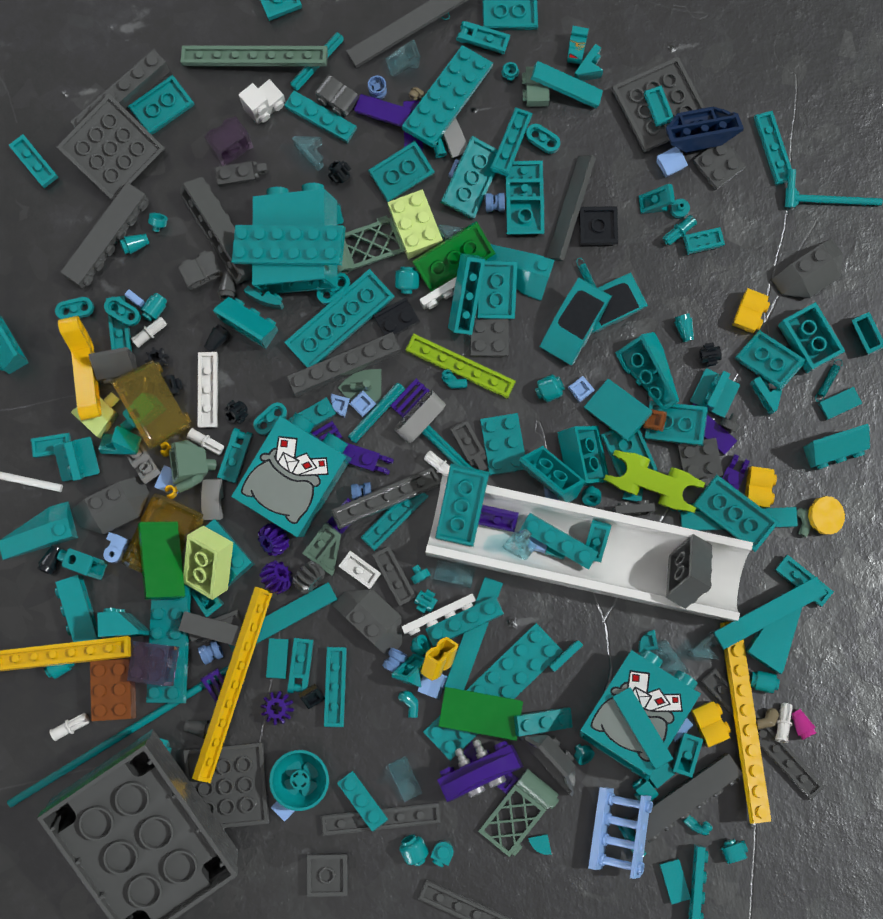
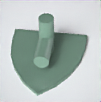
[338,369,381,405]

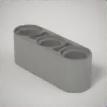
[394,390,446,443]

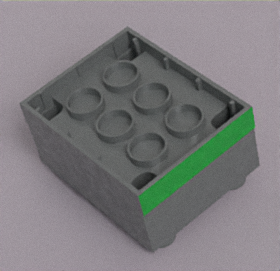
[37,729,238,919]

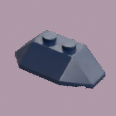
[666,106,744,152]

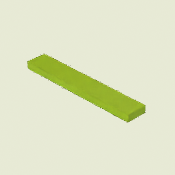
[405,333,516,399]

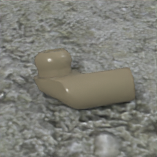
[408,87,426,101]
[756,708,779,730]

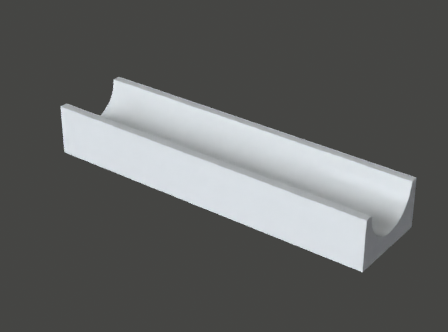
[425,475,753,622]

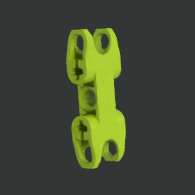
[604,450,705,513]

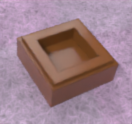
[643,409,667,432]

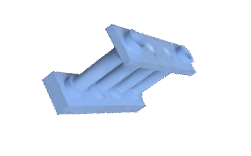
[588,787,653,879]

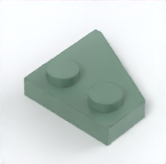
[302,522,341,576]

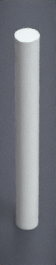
[0,472,63,492]

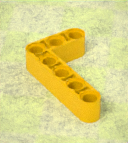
[58,316,102,421]

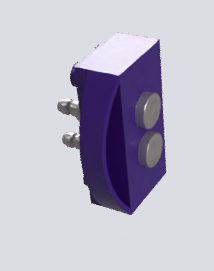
[437,739,523,802]

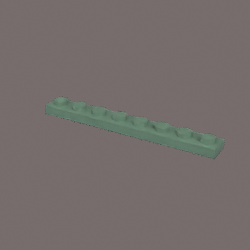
[181,46,328,66]

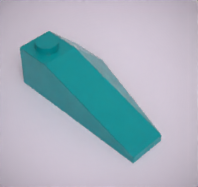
[487,244,555,301]
[615,332,679,411]

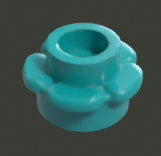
[501,62,519,80]

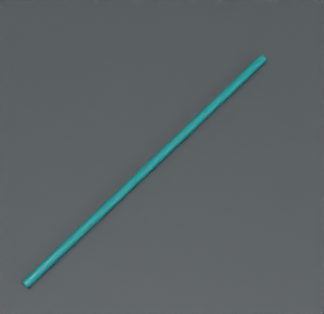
[7,665,229,808]

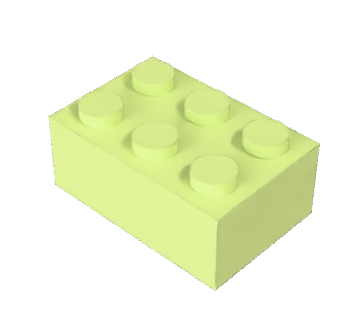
[388,189,443,260]
[183,526,233,600]

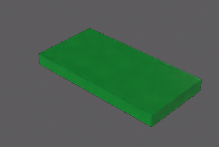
[412,221,496,292]
[138,522,185,599]
[439,687,523,741]

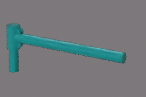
[785,169,883,208]

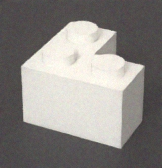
[238,79,286,125]

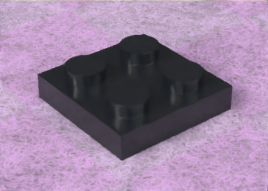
[579,206,618,245]

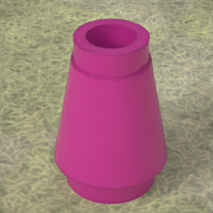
[791,709,817,740]

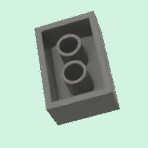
[666,534,713,609]

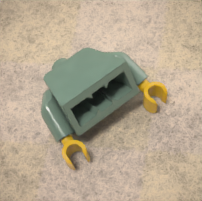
[160,440,216,499]

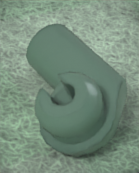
[797,508,812,538]

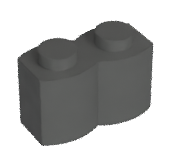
[315,75,359,117]
[178,251,223,290]

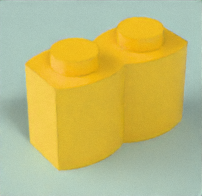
[732,288,770,333]
[744,466,777,508]
[421,637,458,680]
[690,701,731,748]

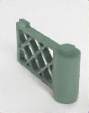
[338,215,405,274]
[478,769,559,857]

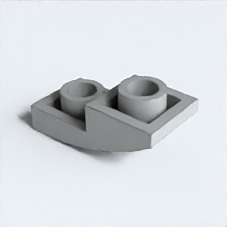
[443,118,467,158]
[125,443,161,484]
[201,479,224,520]

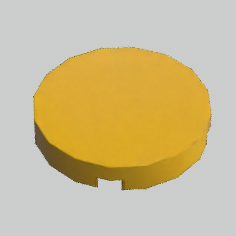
[808,496,845,535]

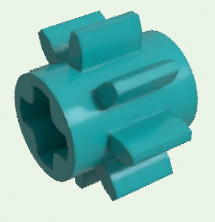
[414,589,438,614]

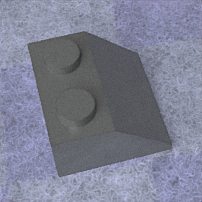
[89,347,138,386]

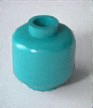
[395,267,420,294]
[535,374,565,402]
[399,834,429,866]

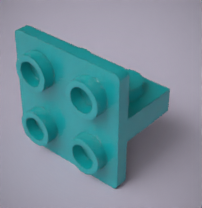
[690,369,740,418]
[53,437,100,482]

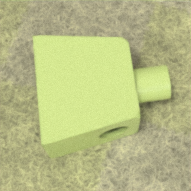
[71,392,120,439]

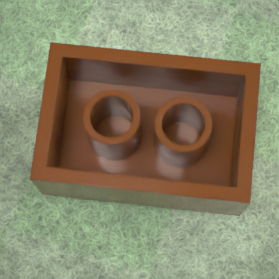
[90,659,136,721]

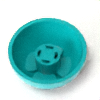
[269,750,329,811]

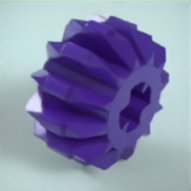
[257,522,289,556]
[259,560,293,595]
[260,691,294,725]

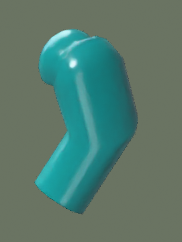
[442,369,468,389]
[398,691,418,718]
[682,815,713,836]

